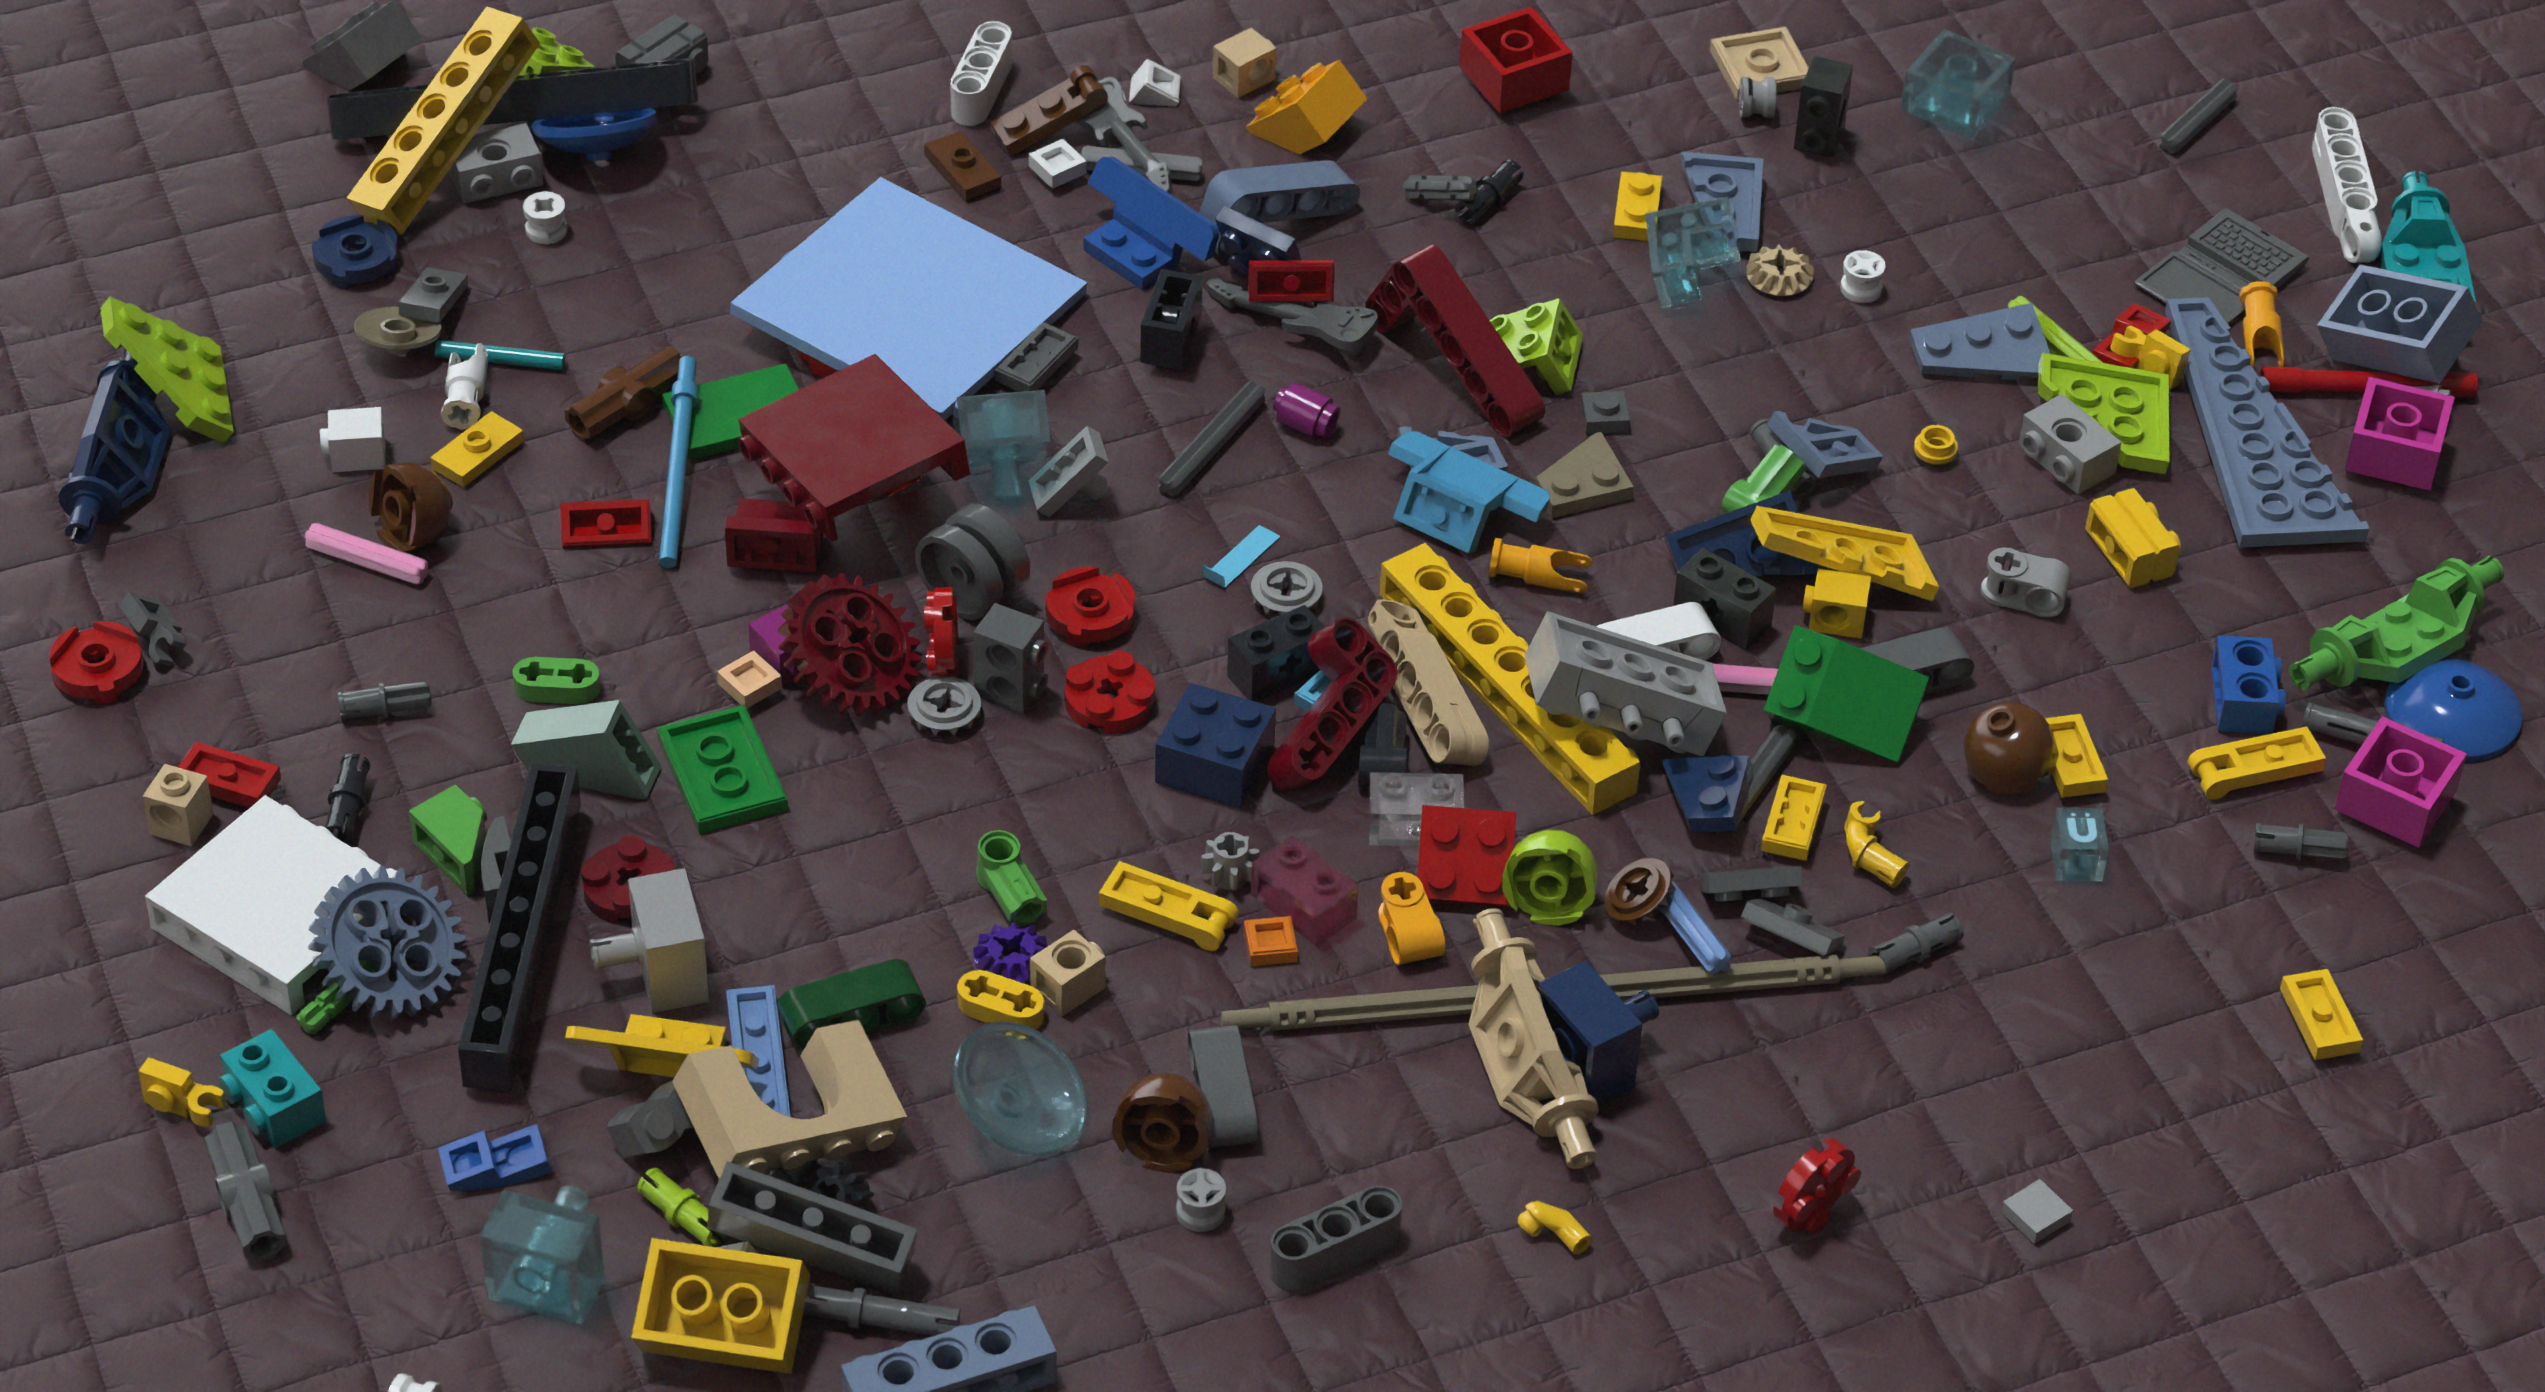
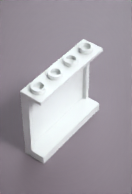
[145,795,407,1016]

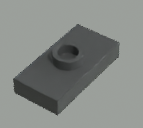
[399,267,468,323]
[995,322,1078,397]
[1741,897,1846,956]

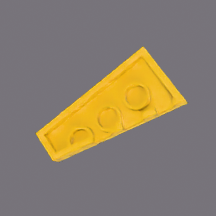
[1750,506,1939,601]

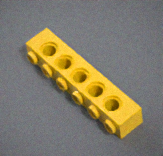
[347,7,541,236]

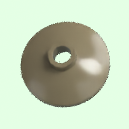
[354,306,441,354]

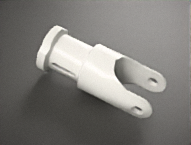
[441,343,488,430]

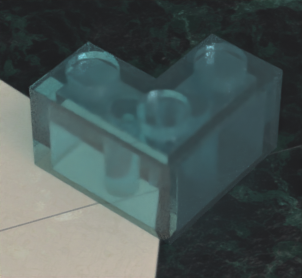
[1646,197,1741,307]

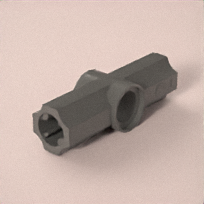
[204,1121,287,1262]

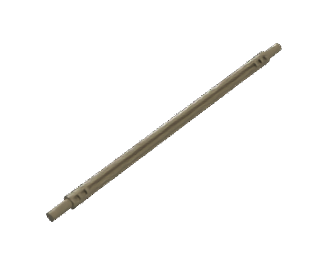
[1221,955,1886,1031]

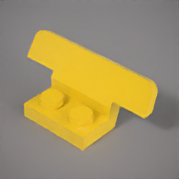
[565,1014,759,1077]

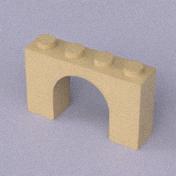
[672,1020,907,1179]

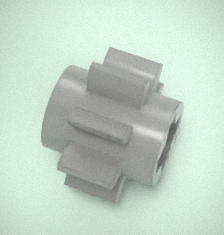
[1201,832,1260,890]

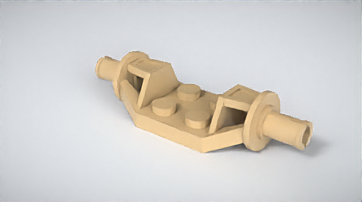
[1469,908,1599,1169]

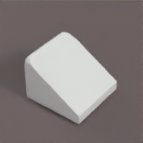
[1129,59,1181,107]

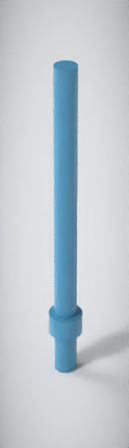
[659,356,699,568]

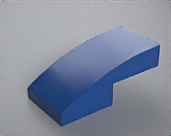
[438,1124,553,1191]

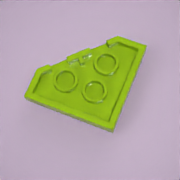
[100,296,234,443]
[2038,353,2170,474]

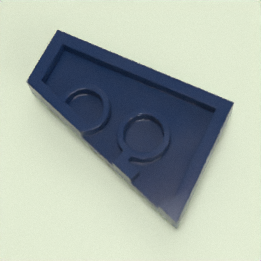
[1664,491,1818,577]

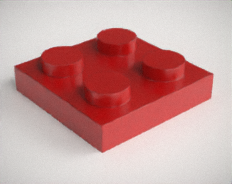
[1417,805,1516,908]

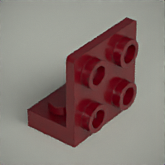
[725,499,823,572]

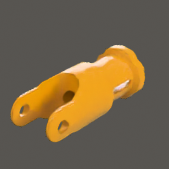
[2239,281,2285,369]
[1488,538,1593,593]

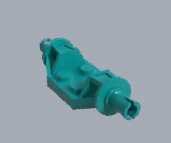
[2379,171,2476,303]

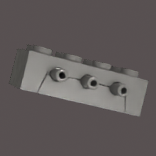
[1524,611,1727,756]

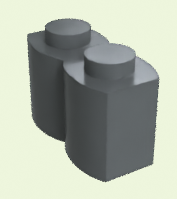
[606,1081,694,1158]

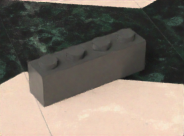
[708,1161,918,1296]

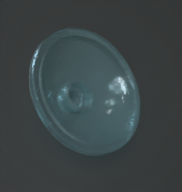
[952,1021,1087,1156]

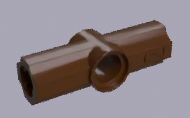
[565,346,681,441]

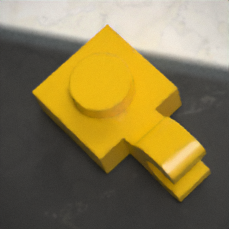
[2110,326,2191,390]
[138,1057,226,1127]

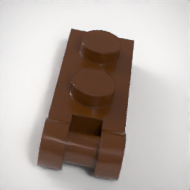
[990,65,1108,157]

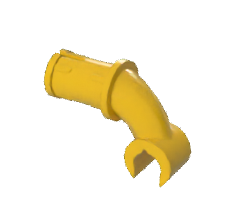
[1844,801,1910,888]

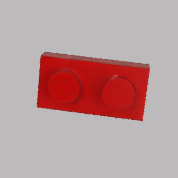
[178,742,281,808]

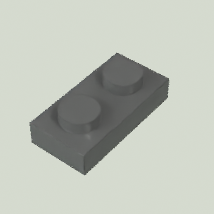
[1699,866,1803,901]

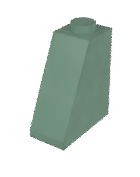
[511,700,661,799]

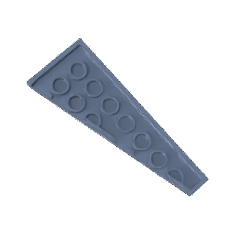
[2165,297,2369,548]

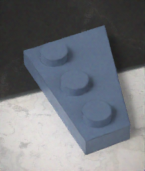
[1680,152,1763,252]
[1908,303,2051,380]

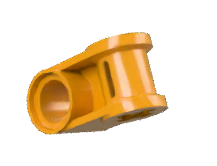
[1378,872,1445,966]

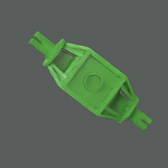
[2289,555,2504,690]

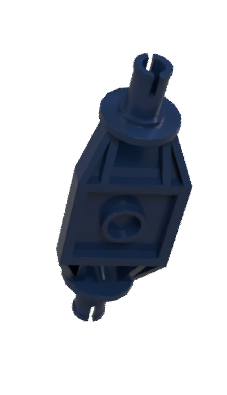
[58,349,170,544]

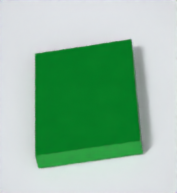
[662,363,799,461]
[656,705,788,834]

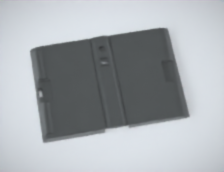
[2134,208,2309,327]

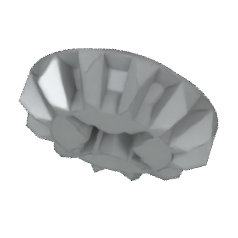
[1251,561,1323,615]
[908,677,981,736]

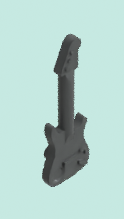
[1075,77,1173,195]
[1207,278,1378,355]

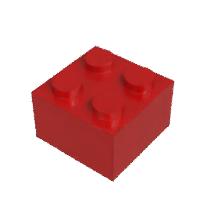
[1459,6,1573,113]

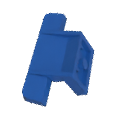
[1083,157,1219,291]

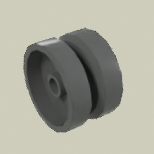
[915,503,1030,621]

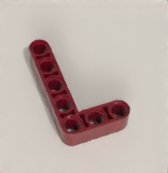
[1365,244,1545,437]

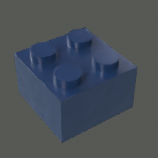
[1155,682,1276,808]

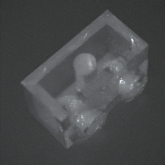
[1368,772,1464,846]

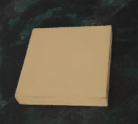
[1710,27,1809,100]

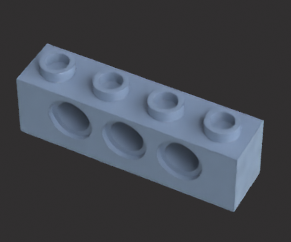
[841,1305,1057,1392]

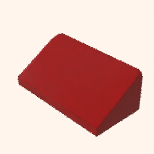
[1248,260,1335,302]
[560,499,652,548]

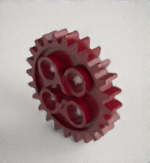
[778,573,922,717]

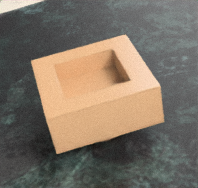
[717,650,782,709]

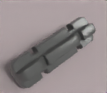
[1403,175,1479,201]

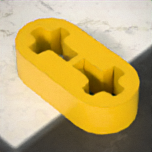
[957,970,1044,1034]

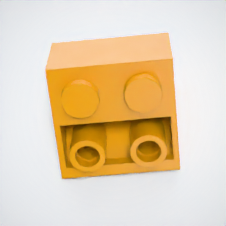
[1246,60,1368,154]

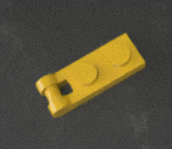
[2187,726,2326,800]
[1099,861,1239,951]

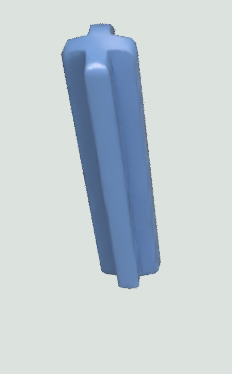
[1659,881,1731,975]

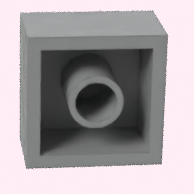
[589,868,709,1013]

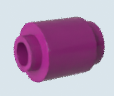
[1273,382,1341,439]

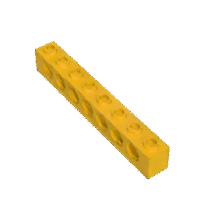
[1379,543,1640,815]

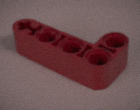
[1267,617,1398,792]

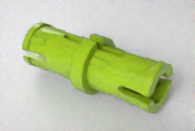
[637,1167,727,1247]

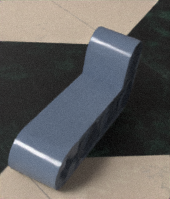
[1199,160,1360,259]

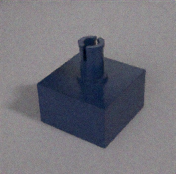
[1537,960,1659,1105]

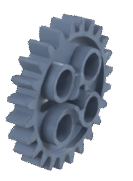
[308,865,466,1020]

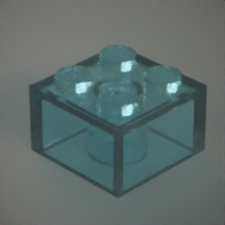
[1901,29,2016,139]

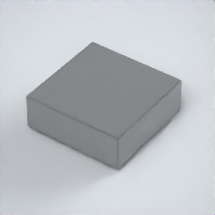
[2001,1179,2073,1244]

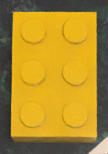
[631,1238,810,1374]

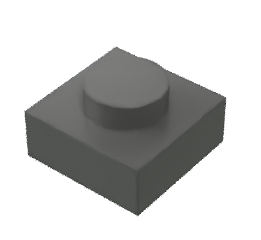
[1580,391,1630,435]

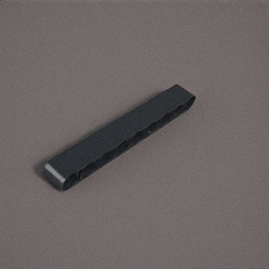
[326,59,699,139]

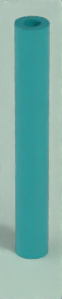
[435,340,566,370]

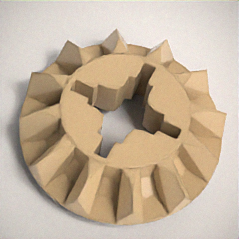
[1746,244,1814,296]

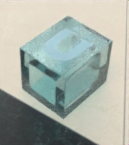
[2050,807,2109,881]

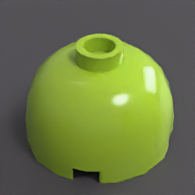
[1502,829,1598,926]

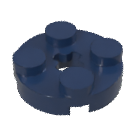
[312,215,399,289]

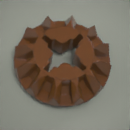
[1604,858,1675,926]

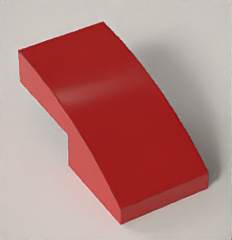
[2092,303,2171,369]

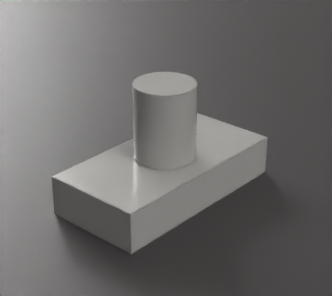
[1028,426,1109,517]

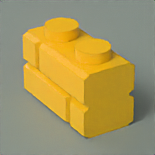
[2085,488,2181,588]

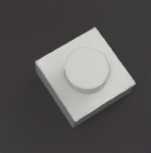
[1029,139,1086,189]

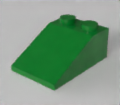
[1763,625,1930,764]

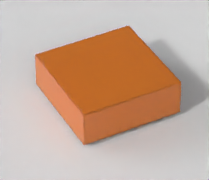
[1244,916,1298,967]

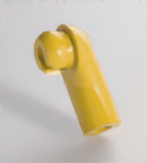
[1518,1201,1593,1255]

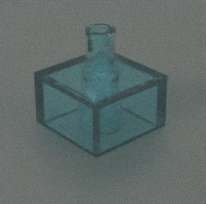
[953,390,1050,501]
[479,1186,605,1325]

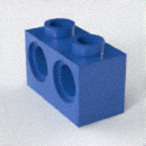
[2211,635,2286,734]

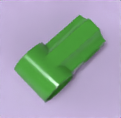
[1721,445,1807,514]
[976,830,1048,927]

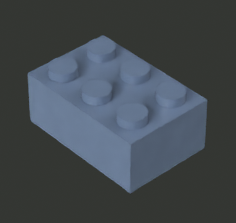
[2317,265,2482,383]

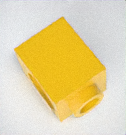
[1802,568,1871,639]

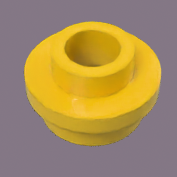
[1914,425,1958,465]

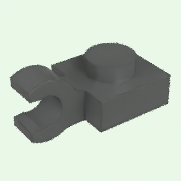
[119,591,187,666]

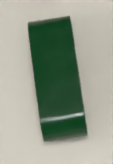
[777,959,926,1049]

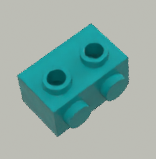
[218,1029,326,1148]

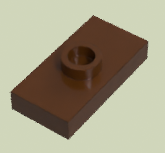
[924,130,1002,201]

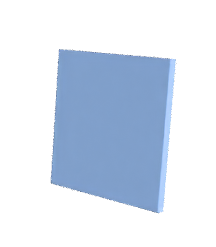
[730,177,1087,420]

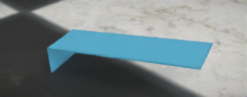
[1202,525,1281,588]

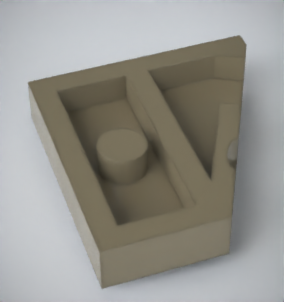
[1535,432,1634,519]

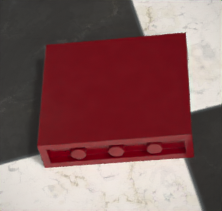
[738,354,971,542]

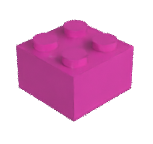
[2345,377,2455,491]
[2334,716,2467,848]

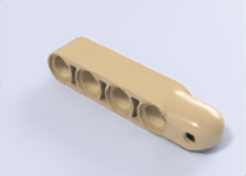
[1368,600,1489,766]

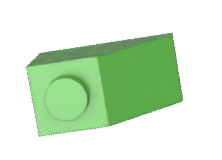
[409,784,487,896]

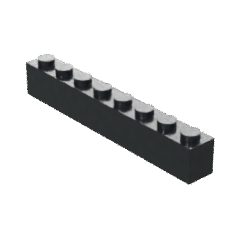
[458,763,581,1091]

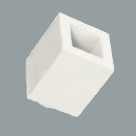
[320,407,386,472]

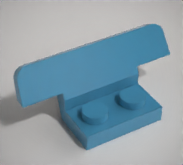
[1388,431,1550,553]

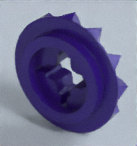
[974,921,1048,984]

